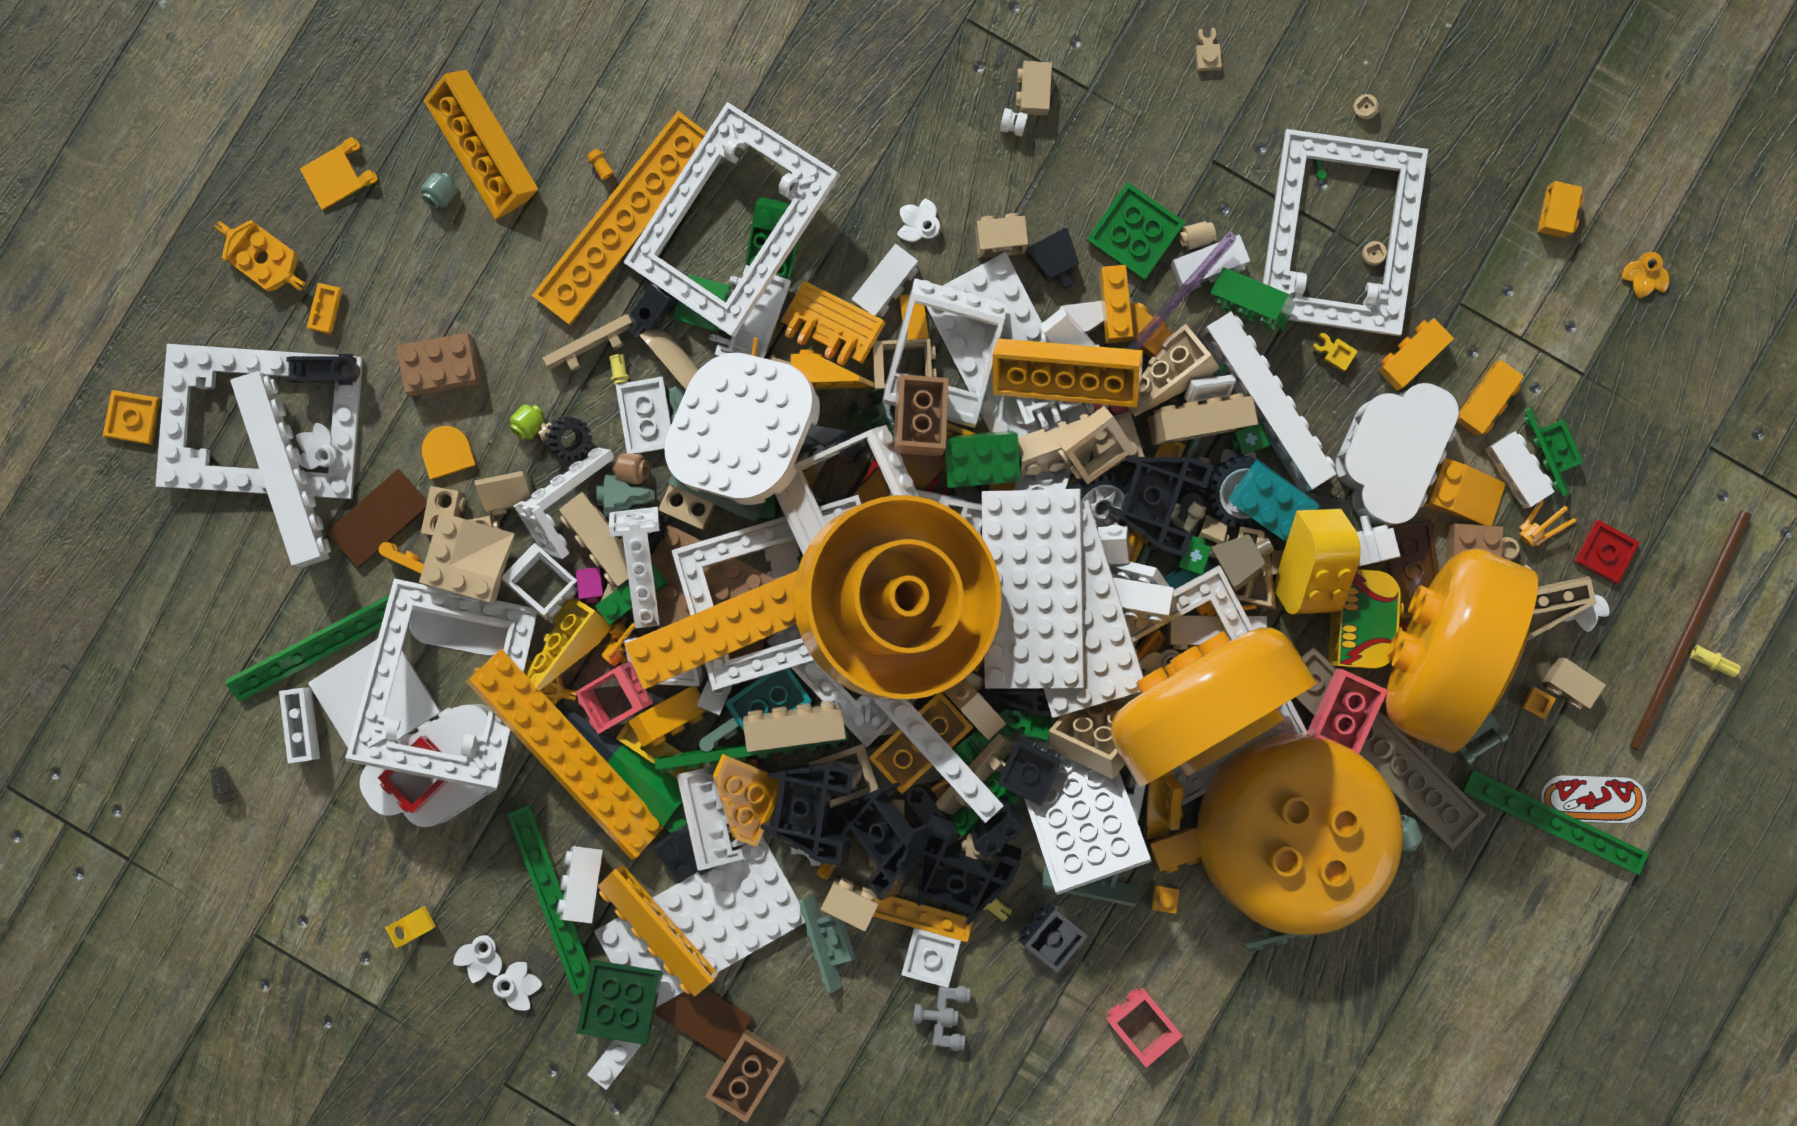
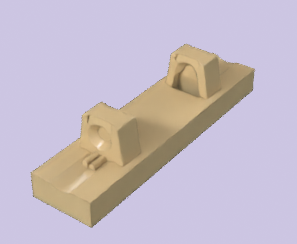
[543,314,633,371]
[935,733,1016,816]

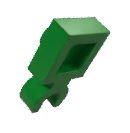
[1006,710,1052,743]

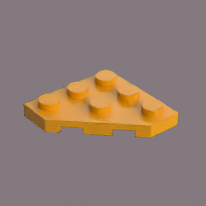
[713,754,780,847]

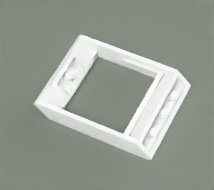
[882,278,1007,428]
[775,425,919,555]

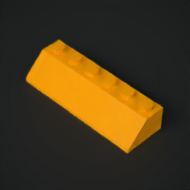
[424,70,538,220]
[993,339,1143,407]
[598,865,719,997]

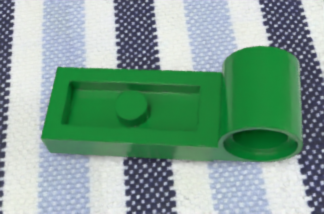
[596,563,668,625]
[952,708,1019,766]

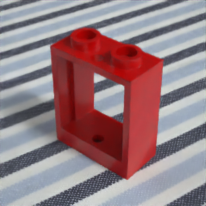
[377,735,448,813]

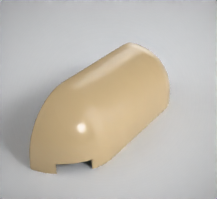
[640,328,699,390]

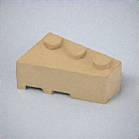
[1018,413,1095,476]

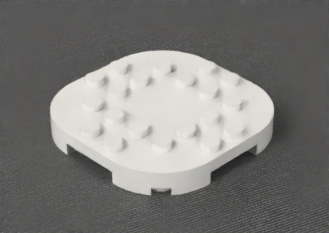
[665,353,820,505]

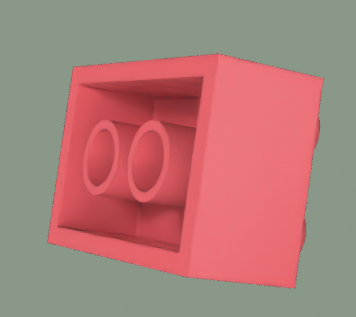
[1306,668,1388,753]

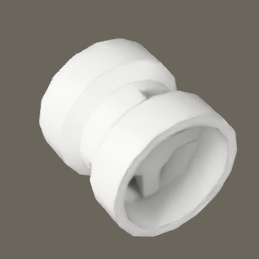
[999,108,1028,137]

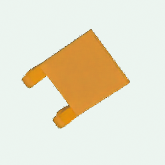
[300,137,378,210]

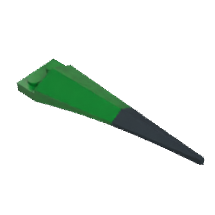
[555,702,687,833]

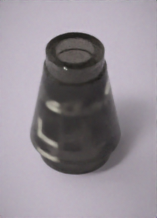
[210,766,238,804]

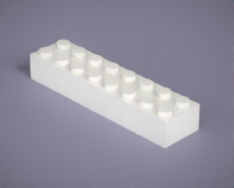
[1200,312,1336,493]
[230,371,331,568]

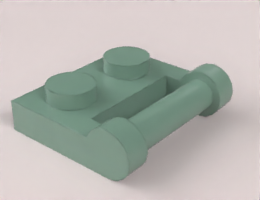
[1457,712,1509,766]
[699,717,740,752]

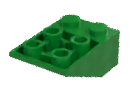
[744,197,801,280]

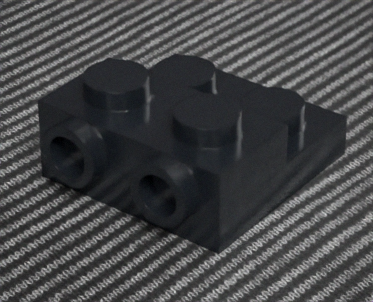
[997,737,1064,806]
[971,797,1024,859]
[653,823,714,883]
[1018,902,1088,973]

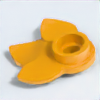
[1621,252,1669,298]

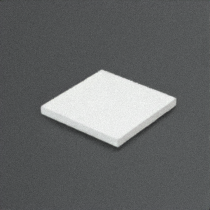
[308,639,441,747]

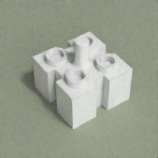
[1357,515,1401,568]

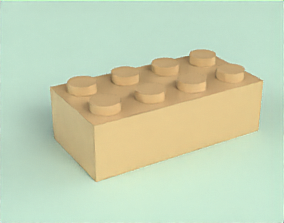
[1147,393,1258,446]
[559,492,629,587]
[743,700,846,752]

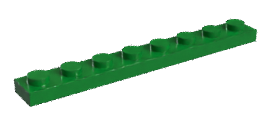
[226,594,390,702]
[653,730,849,773]
[1461,770,1649,875]
[507,805,591,996]

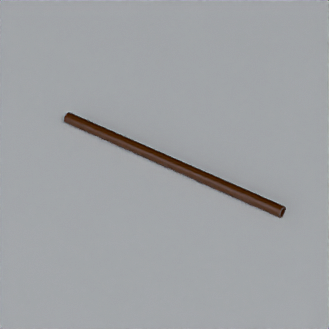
[1629,511,1752,751]

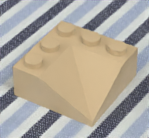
[419,512,515,603]
[1049,697,1130,779]

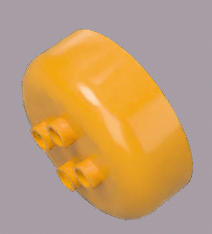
[794,495,1002,700]
[1385,549,1538,753]
[1111,627,1317,788]
[1197,734,1403,935]

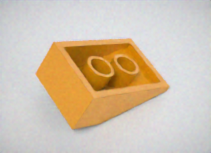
[791,350,875,390]
[1424,458,1506,526]

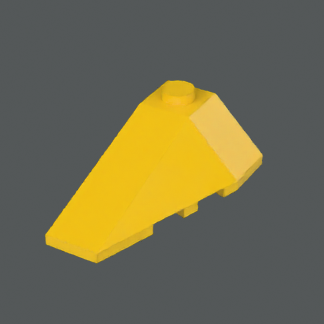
[527,597,613,691]

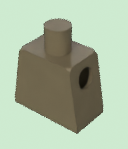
[1211,535,1275,592]

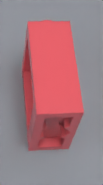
[575,662,653,734]
[1106,987,1183,1068]

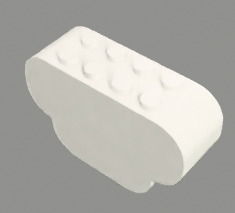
[1335,383,1459,527]
[360,704,502,827]

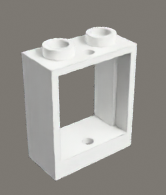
[501,543,578,620]

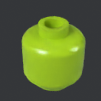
[509,404,545,440]

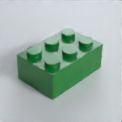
[1211,267,1295,331]
[943,431,1020,488]

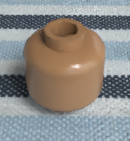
[612,453,650,485]

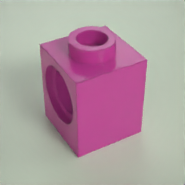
[575,567,606,603]

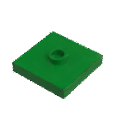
[672,274,732,332]

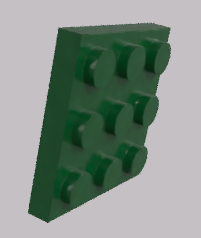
[576,960,663,1046]

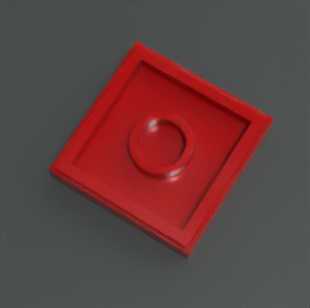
[1573,520,1640,584]

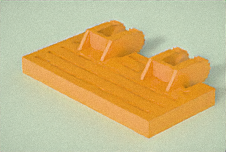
[781,281,885,366]

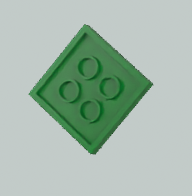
[1086,182,1185,281]

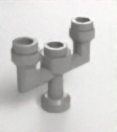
[913,986,970,1051]

